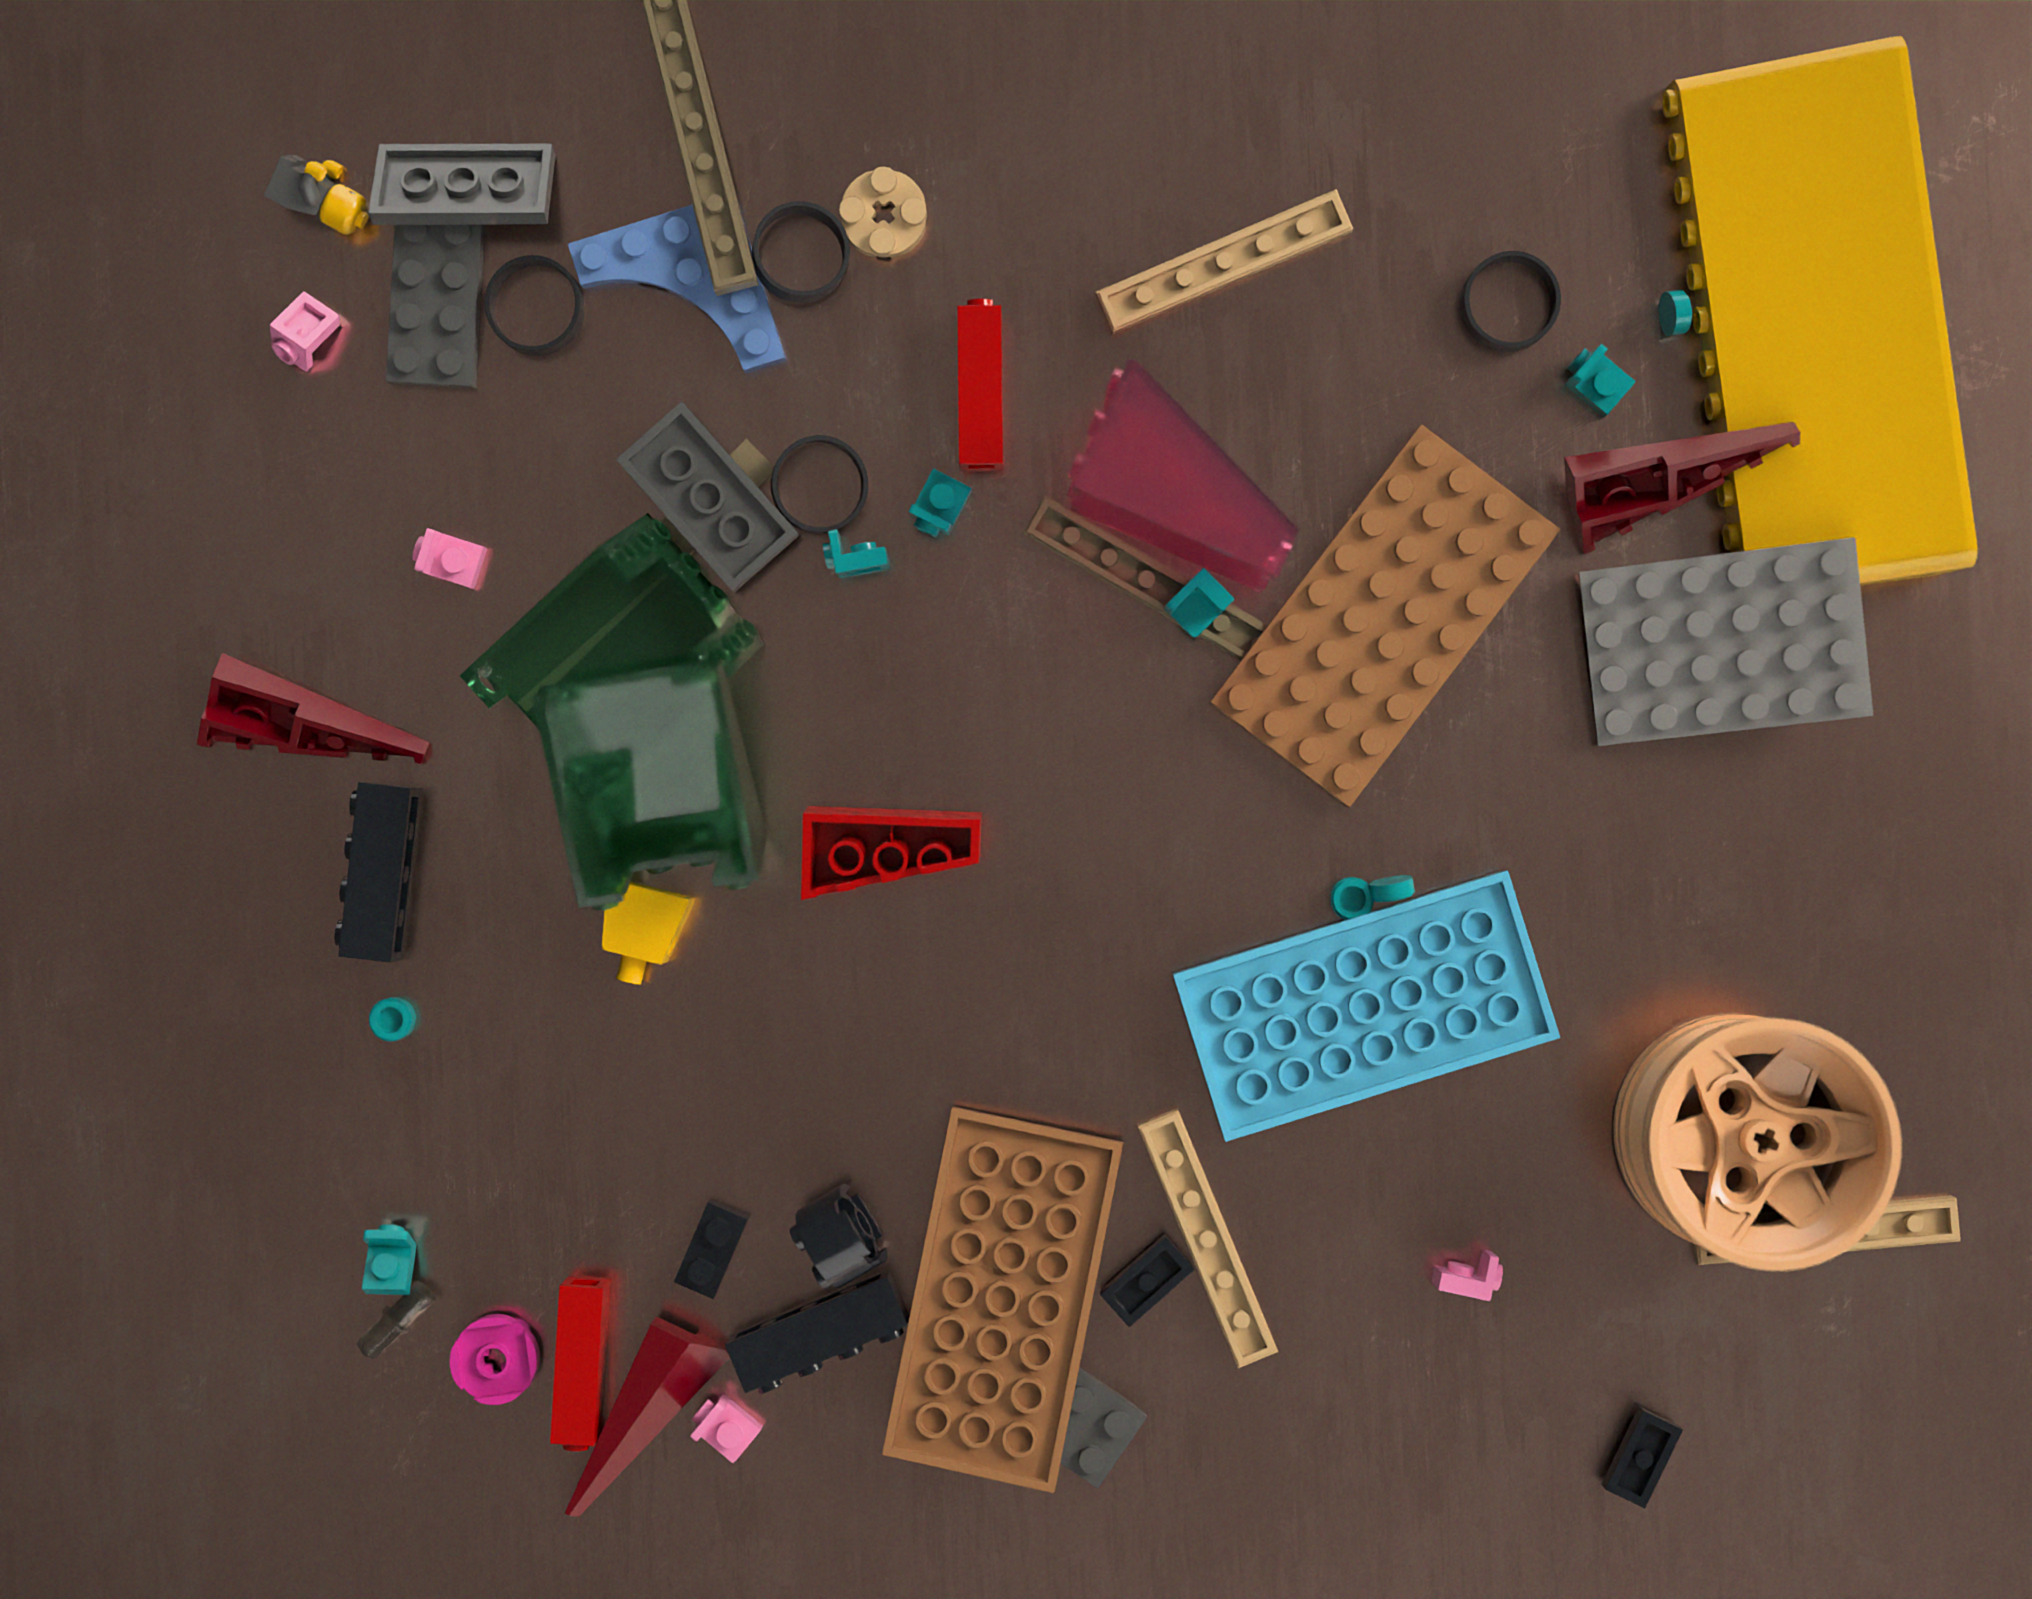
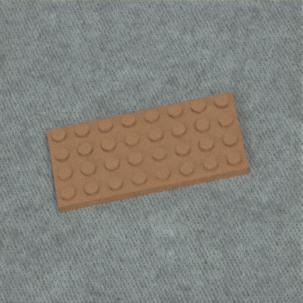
[1209,424,1561,808]
[882,1107,1124,1493]

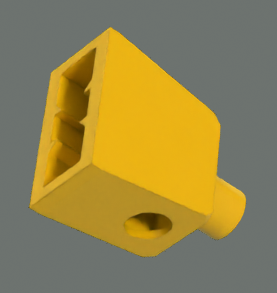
[602,877,695,985]

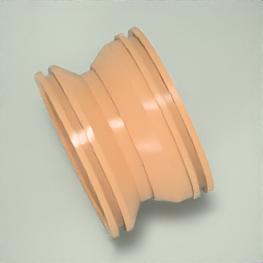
[1613,1014,1901,1271]

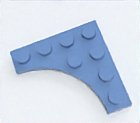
[568,205,787,373]

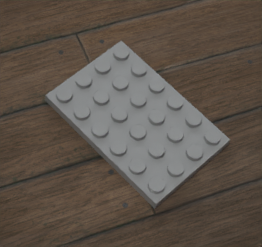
[1579,537,1873,746]

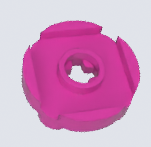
[450,1314,540,1405]

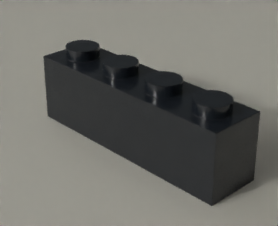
[334,782,422,963]
[725,1268,910,1394]

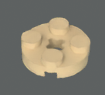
[839,166,927,258]

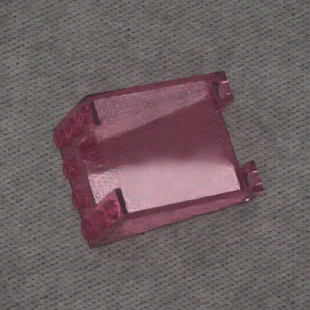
[1067,358,1299,593]

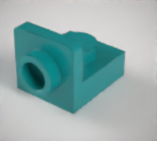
[1564,343,1636,418]
[908,468,972,538]
[823,529,891,579]
[362,1224,417,1295]

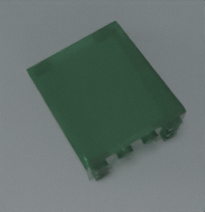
[459,513,765,808]
[532,658,767,910]

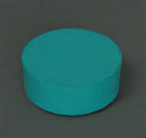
[1658,290,1692,336]
[1369,875,1415,902]
[1329,877,1374,920]
[369,997,416,1042]

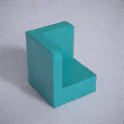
[1164,568,1235,638]

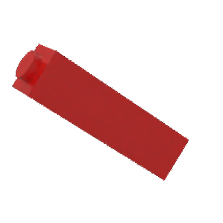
[957,298,1004,470]
[550,1277,611,1452]

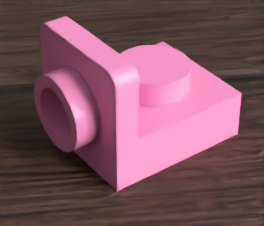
[270,291,340,372]
[413,528,488,589]
[1431,1250,1503,1301]
[690,1393,763,1463]

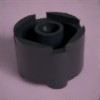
[789,1184,888,1289]

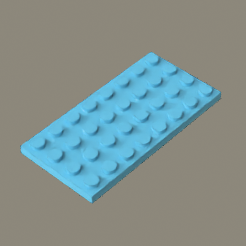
[1172,870,1560,1142]

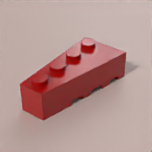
[801,806,982,900]

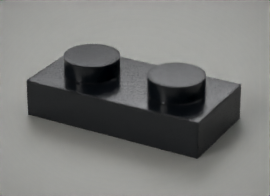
[674,1199,750,1299]
[1100,1234,1195,1327]
[1601,1406,1683,1509]

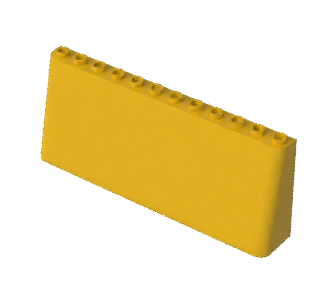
[1662,36,1977,586]

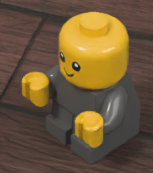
[264,154,369,235]

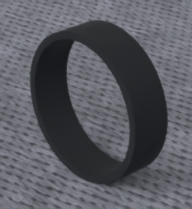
[752,201,850,303]
[1460,251,1561,352]
[484,255,585,356]
[770,435,868,534]

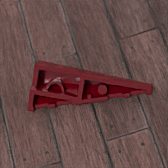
[1564,422,1800,554]
[196,653,429,764]
[564,1316,730,1517]

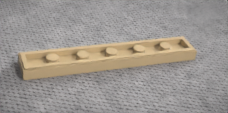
[1096,189,1353,335]
[1137,1108,1278,1368]
[1693,1196,1961,1265]

